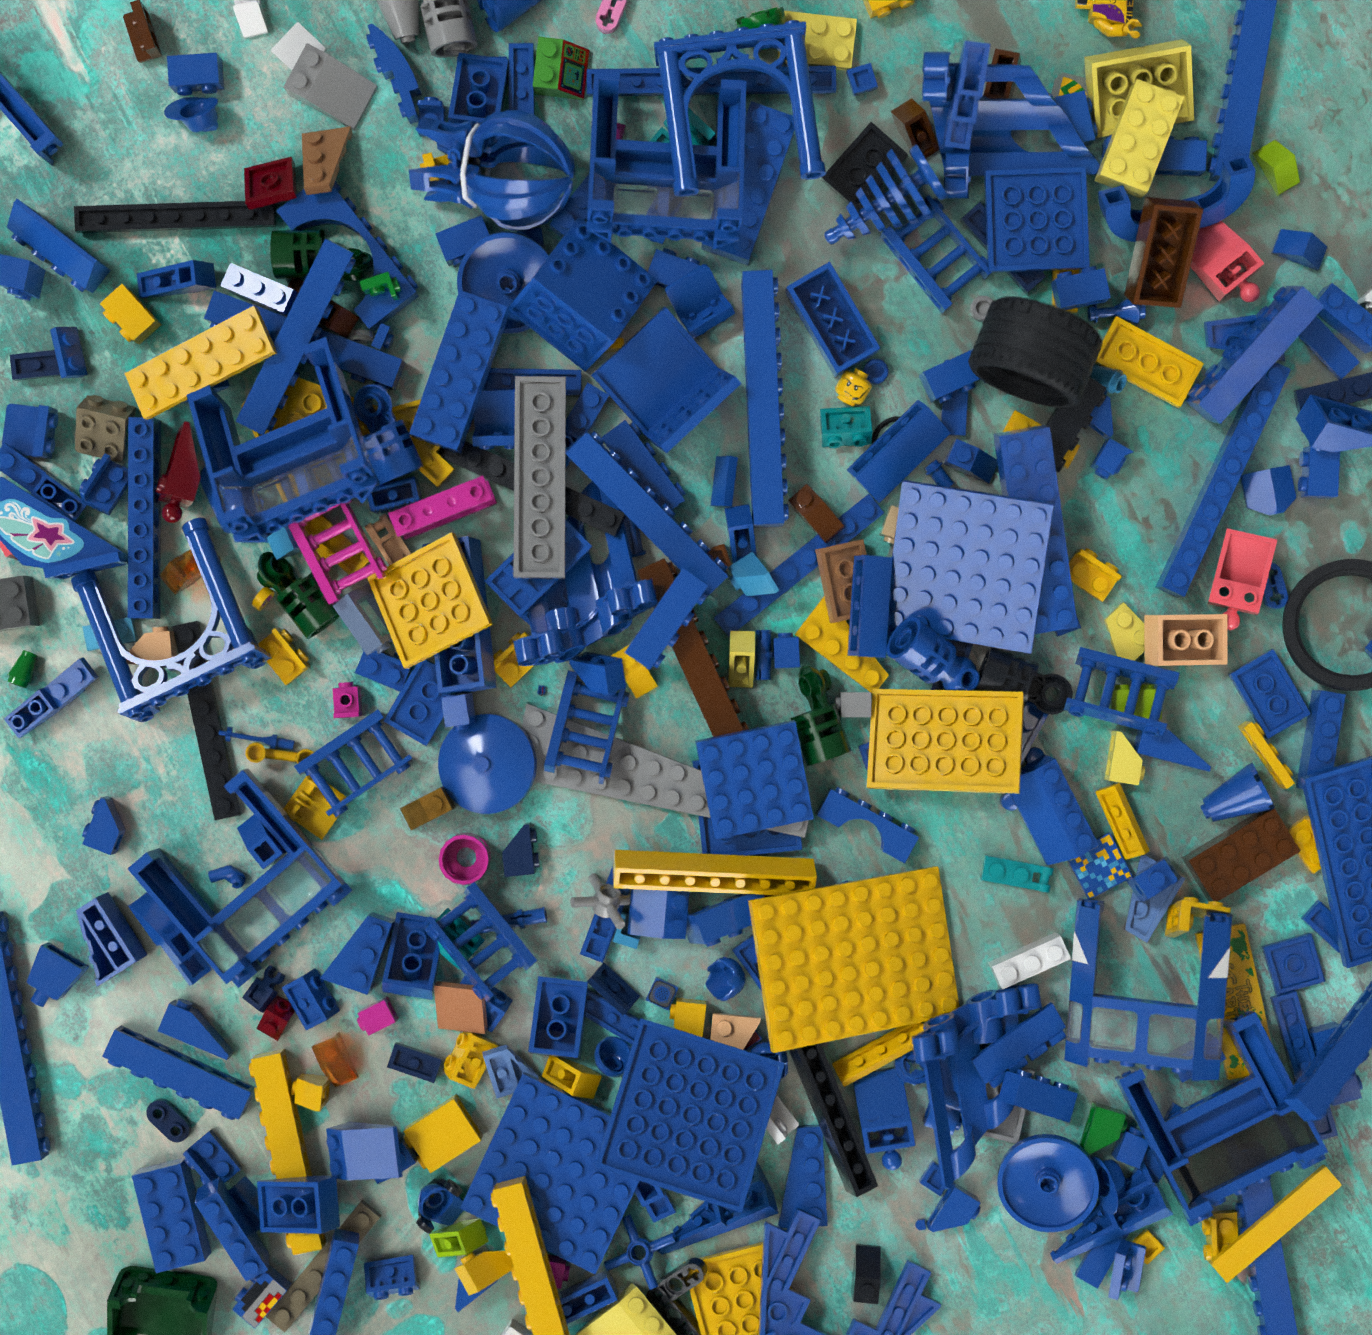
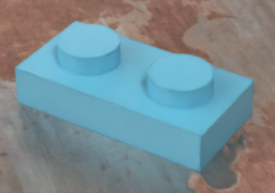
[82,617,138,651]

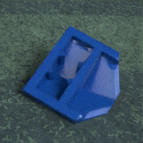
[1240,465,1296,515]

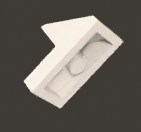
[233,0,269,39]

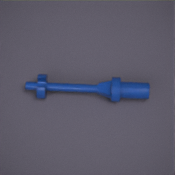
[219,727,295,750]

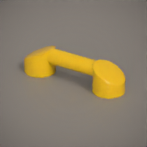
[245,742,314,764]

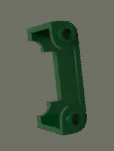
[107,1266,218,1335]

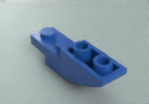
[366,24,422,124]
[565,383,609,471]
[0,443,87,522]
[4,657,98,738]
[128,892,212,986]
[635,1181,676,1223]

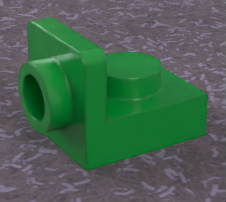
[359,272,401,300]

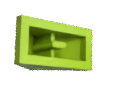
[1252,140,1300,196]

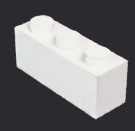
[988,932,1071,990]

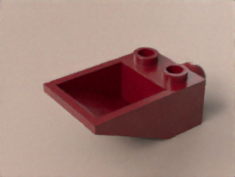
[155,421,200,523]

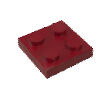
[244,156,297,210]

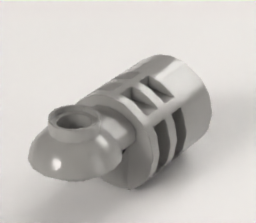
[420,0,478,58]

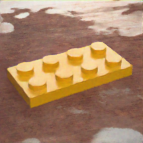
[1095,316,1204,408]

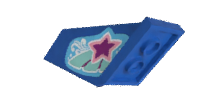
[0,477,128,580]

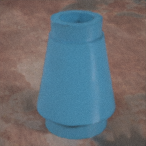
[1090,365,1127,394]

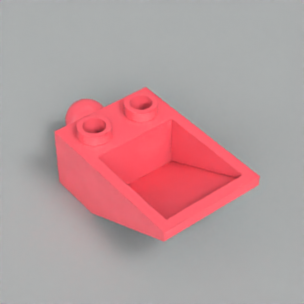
[1190,221,1265,303]
[1208,528,1277,630]

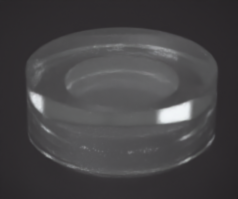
[350,330,376,344]

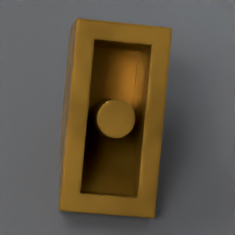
[400,786,456,830]

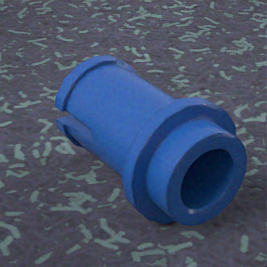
[925,459,954,487]

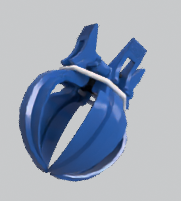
[408,110,575,231]

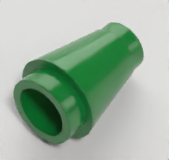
[7,650,37,689]

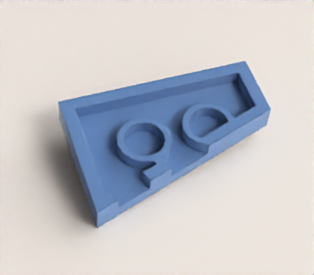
[1125,855,1185,943]

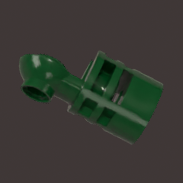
[270,229,371,281]
[257,552,340,639]
[790,666,851,766]

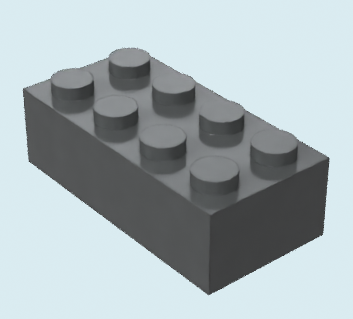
[0,576,40,632]

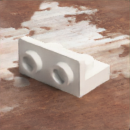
[766,1093,799,1144]

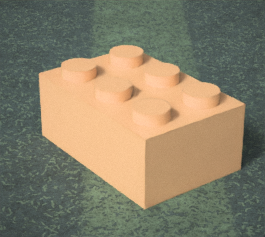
[1144,614,1228,666]

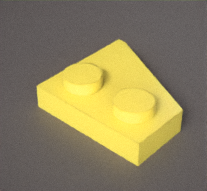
[1104,602,1145,661]

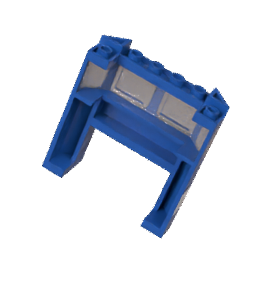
[587,70,746,250]
[187,337,377,543]

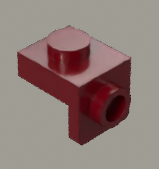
[256,996,295,1041]

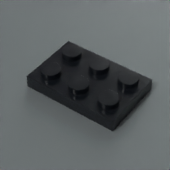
[821,122,908,211]

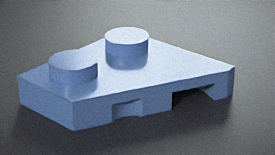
[482,1045,542,1098]

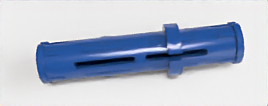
[471,907,547,934]

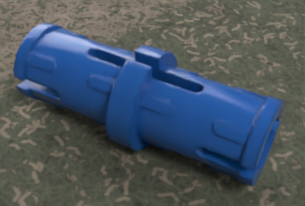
[755,630,773,680]

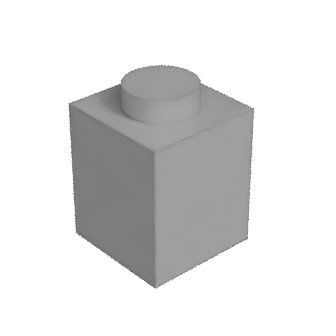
[835,692,871,717]

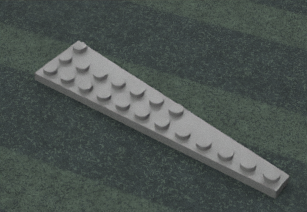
[522,703,809,837]

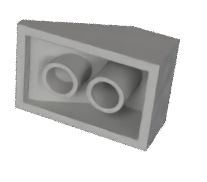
[283,43,378,130]

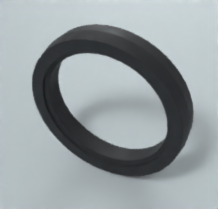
[1282,559,1372,691]

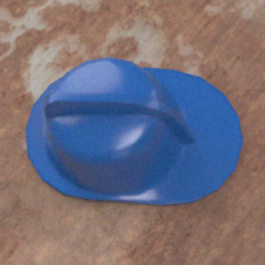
[164,97,218,132]
[1091,1156,1126,1215]

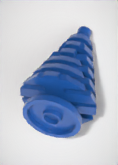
[824,145,948,245]

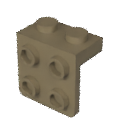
[75,395,136,462]

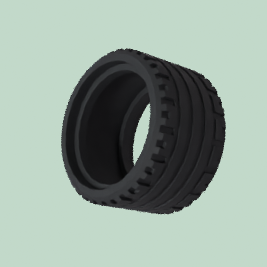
[968,296,1103,408]

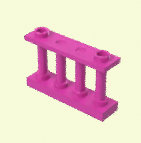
[388,476,498,540]
[288,500,387,604]

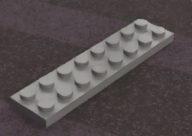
[514,376,566,578]

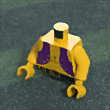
[1075,0,1142,39]

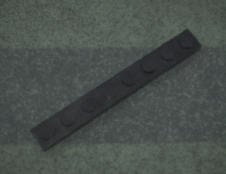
[74,201,276,233]
[439,441,626,537]
[173,621,241,821]

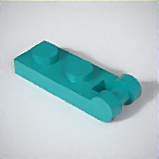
[980,855,1054,893]

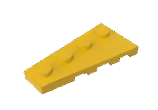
[794,596,889,694]

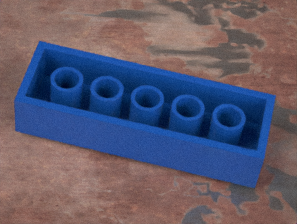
[701,101,795,266]
[1185,286,1325,424]
[409,290,510,454]
[422,536,497,695]

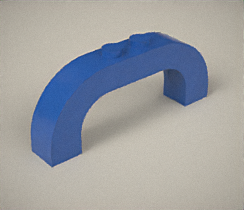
[1098,153,1255,242]

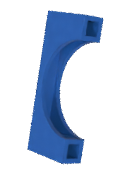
[276,181,419,333]

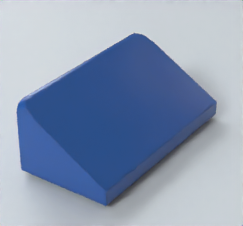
[229,1176,260,1232]

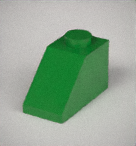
[1079,1101,1127,1155]

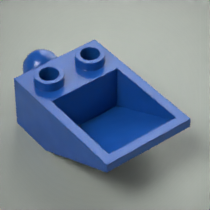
[853,1068,916,1171]

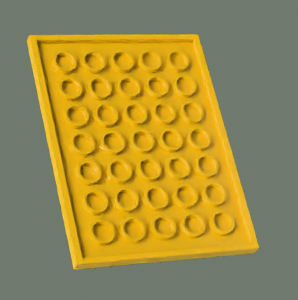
[748,866,960,1053]

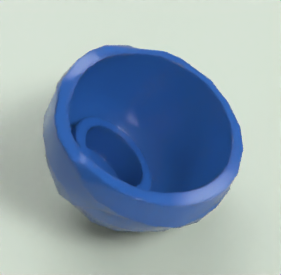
[594,1036,631,1077]

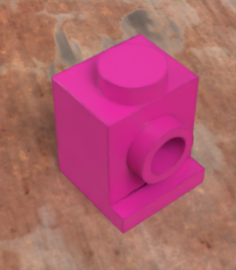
[332,682,363,718]

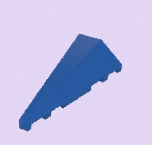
[657,1162,779,1255]
[1050,1162,1173,1264]

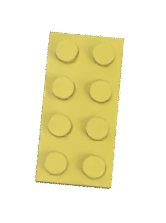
[1094,79,1184,199]

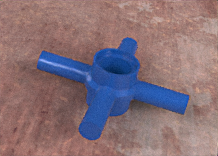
[604,1214,676,1290]

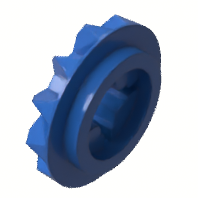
[895,1050,926,1086]

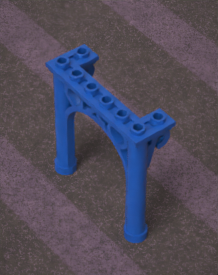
[654,20,826,197]
[71,518,272,722]

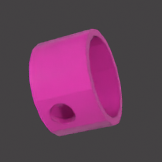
[438,832,491,885]

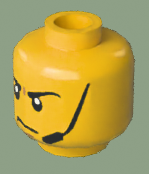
[835,368,872,407]

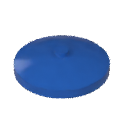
[457,232,549,334]
[438,714,537,814]
[997,1134,1099,1232]

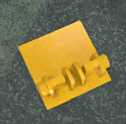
[283,775,347,840]

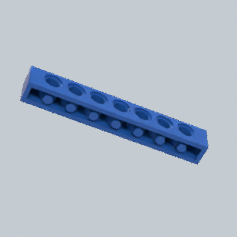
[128,417,161,619]

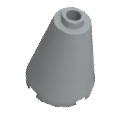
[376,0,419,44]

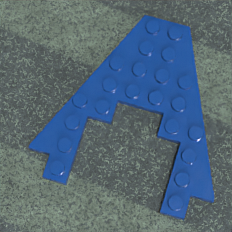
[759,1208,941,1335]

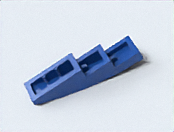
[942,40,990,149]

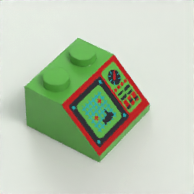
[533,36,590,100]

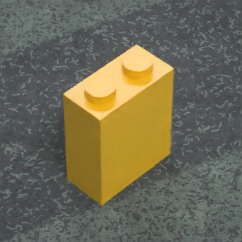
[403,1094,483,1174]

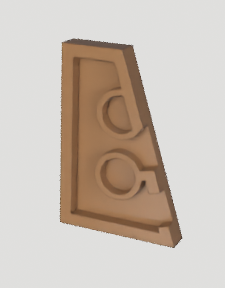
[302,126,353,195]

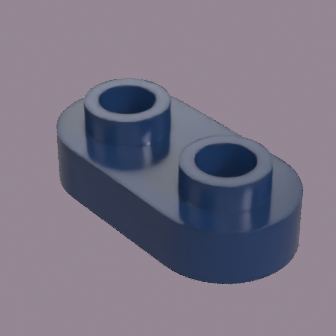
[146,1098,191,1143]

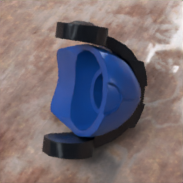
[416,1179,464,1234]

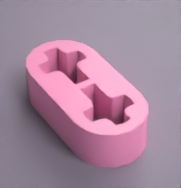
[596,0,628,34]

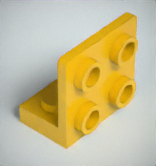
[1165,897,1231,938]

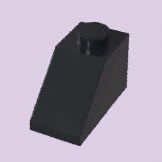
[851,1244,881,1304]

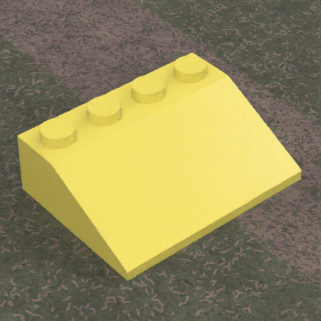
[1084,39,1194,138]
[575,1283,676,1335]

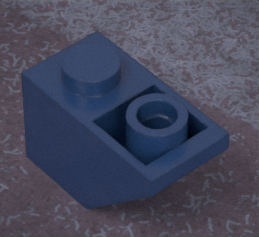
[502,822,540,877]

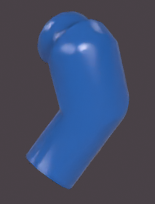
[208,865,245,889]

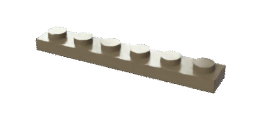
[266,1200,381,1333]

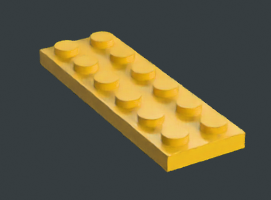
[124,306,277,420]

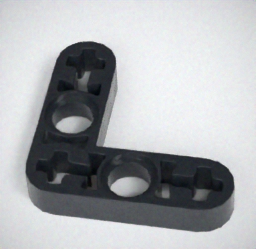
[646,1258,707,1335]

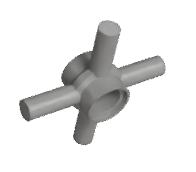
[570,873,631,929]

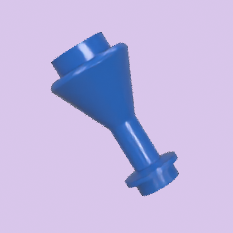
[1087,299,1146,325]

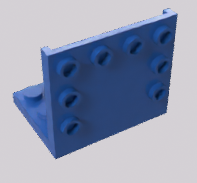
[508,216,658,372]
[591,307,742,453]

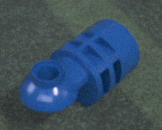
[353,384,424,485]
[886,617,979,691]

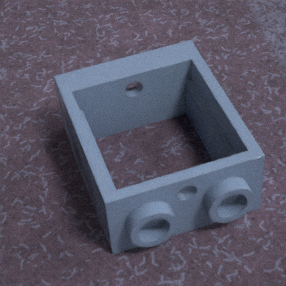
[333,583,394,656]

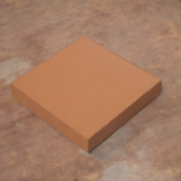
[434,981,488,1034]

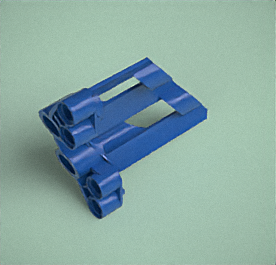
[922,52,1100,199]
[513,481,658,666]
[912,983,1042,1190]

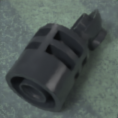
[974,647,1073,715]

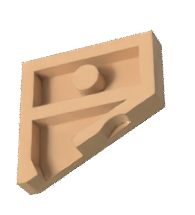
[710,1013,761,1050]

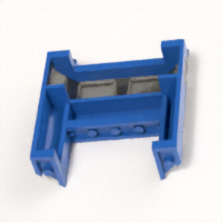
[1115,1011,1328,1227]

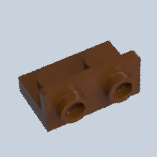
[123,0,162,63]

